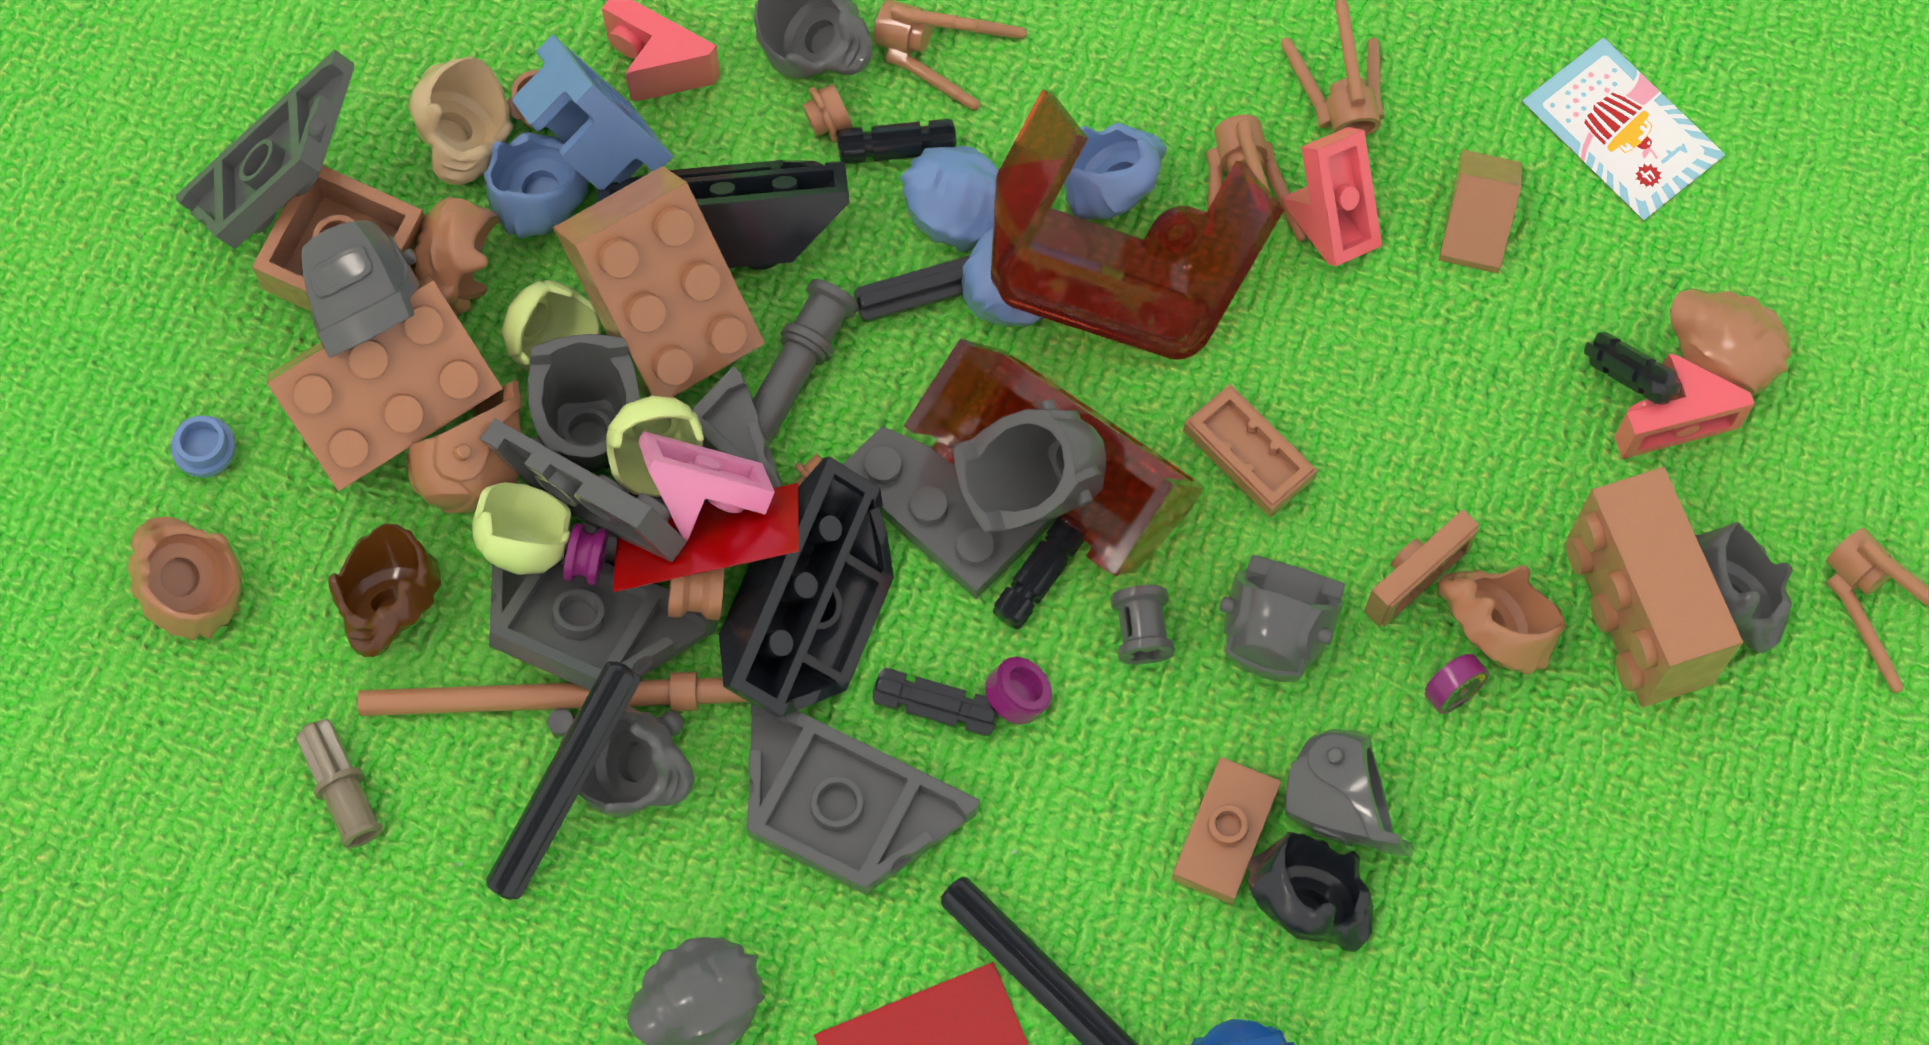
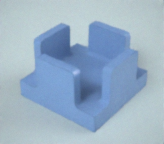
[513,34,673,190]

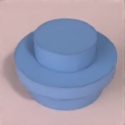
[171,416,236,478]

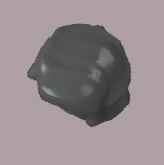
[754,0,873,79]
[1695,522,1792,653]
[558,705,695,818]
[627,937,765,1045]

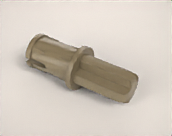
[297,719,384,849]

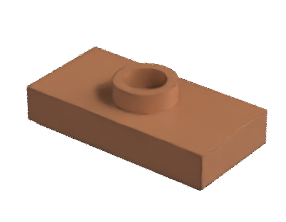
[1183,384,1318,518]
[1364,509,1479,628]
[1171,757,1281,905]

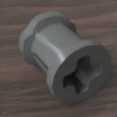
[1110,585,1175,665]

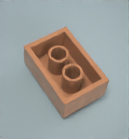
[553,166,765,397]
[267,274,503,492]
[1566,467,1743,708]

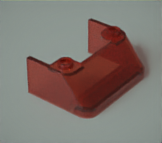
[990,89,1285,360]
[904,339,1205,576]

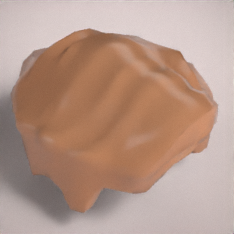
[413,196,500,317]
[1670,288,1792,396]
[128,517,243,641]
[1437,565,1566,675]

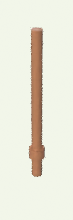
[358,672,748,716]

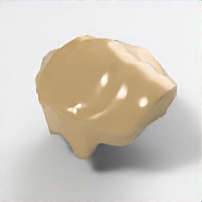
[408,56,513,185]

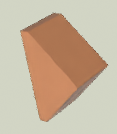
[1438,149,1522,273]

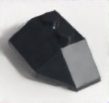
[598,160,849,270]
[719,456,894,718]

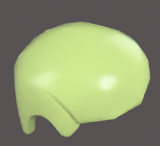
[501,280,601,371]
[606,396,704,497]
[472,482,571,575]

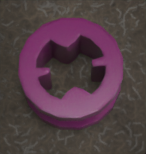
[563,523,609,586]

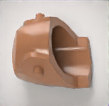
[407,380,522,513]

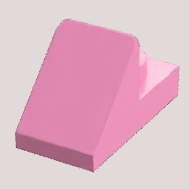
[638,431,775,541]

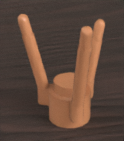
[873,0,1027,111]
[1281,0,1385,136]
[1206,115,1307,241]
[1826,528,1929,693]

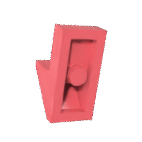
[602,0,720,101]
[1282,127,1382,266]
[1614,354,1755,459]

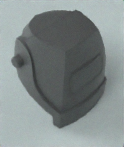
[302,220,420,358]
[528,334,639,473]
[953,399,1106,532]
[1220,555,1345,682]
[1285,729,1413,857]

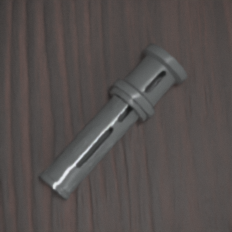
[753,279,859,446]

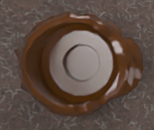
[328,523,441,657]

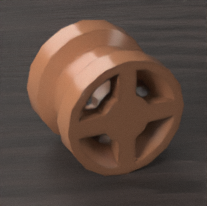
[668,568,724,621]

